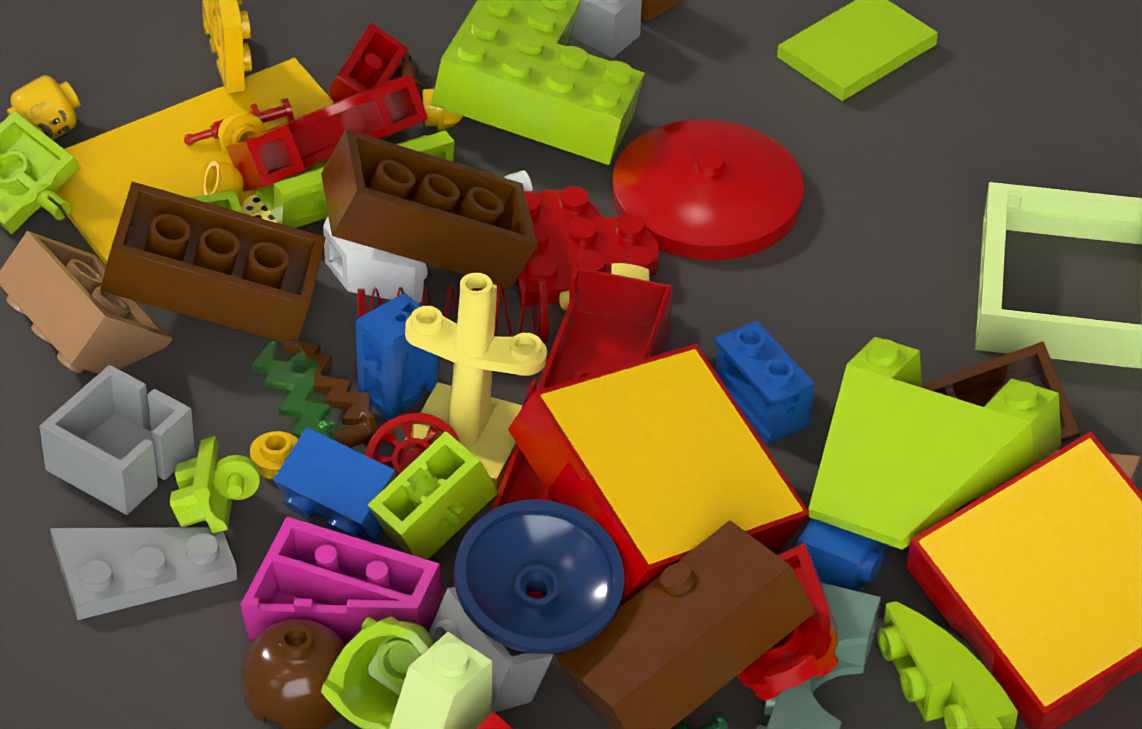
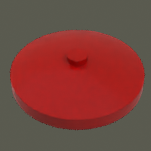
[612,119,804,260]

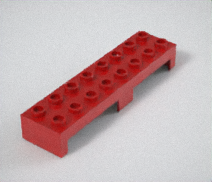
[491,267,673,599]

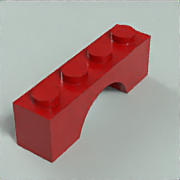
[226,74,429,191]

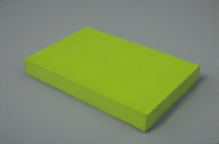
[777,0,938,101]

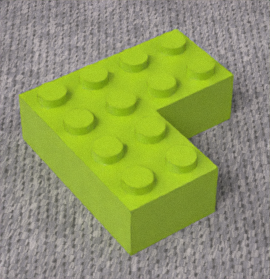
[431,0,645,165]

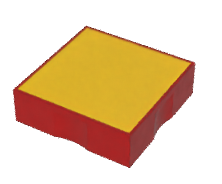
[508,344,809,606]
[907,431,1142,729]

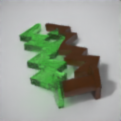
[252,340,377,448]

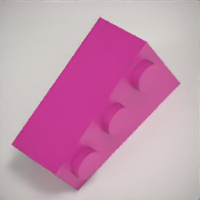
[240,516,444,642]

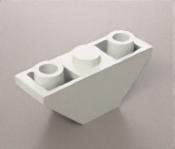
[323,217,428,303]

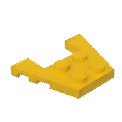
[202,0,252,93]

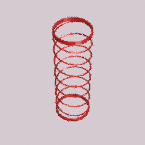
[357,281,549,343]

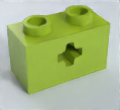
[367,431,499,560]

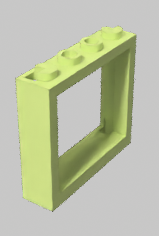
[975,182,1142,369]

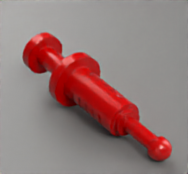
[184,98,294,145]

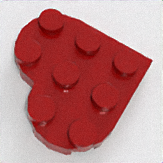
[515,186,659,307]
[737,543,839,700]

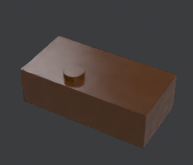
[321,129,538,288]
[100,181,326,342]
[556,520,815,729]

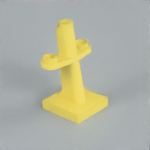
[405,273,547,490]

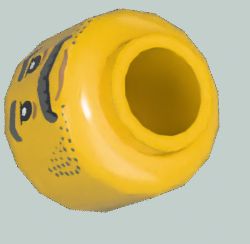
[6,75,81,141]

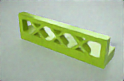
[256,130,455,228]

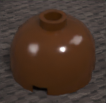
[242,618,346,729]

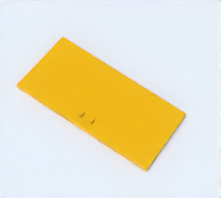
[56,58,334,265]

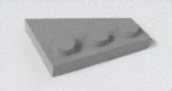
[50,527,237,620]

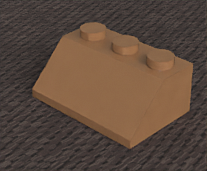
[0,231,173,374]

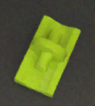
[170,436,260,534]

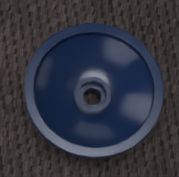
[454,500,624,654]

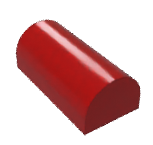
[329,22,408,103]

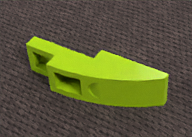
[878,601,1018,729]

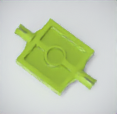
[0,111,81,234]

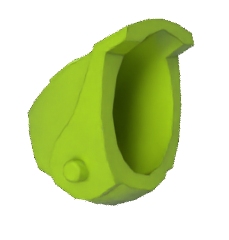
[321,616,435,729]

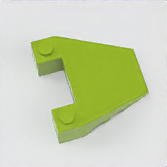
[809,337,1061,549]

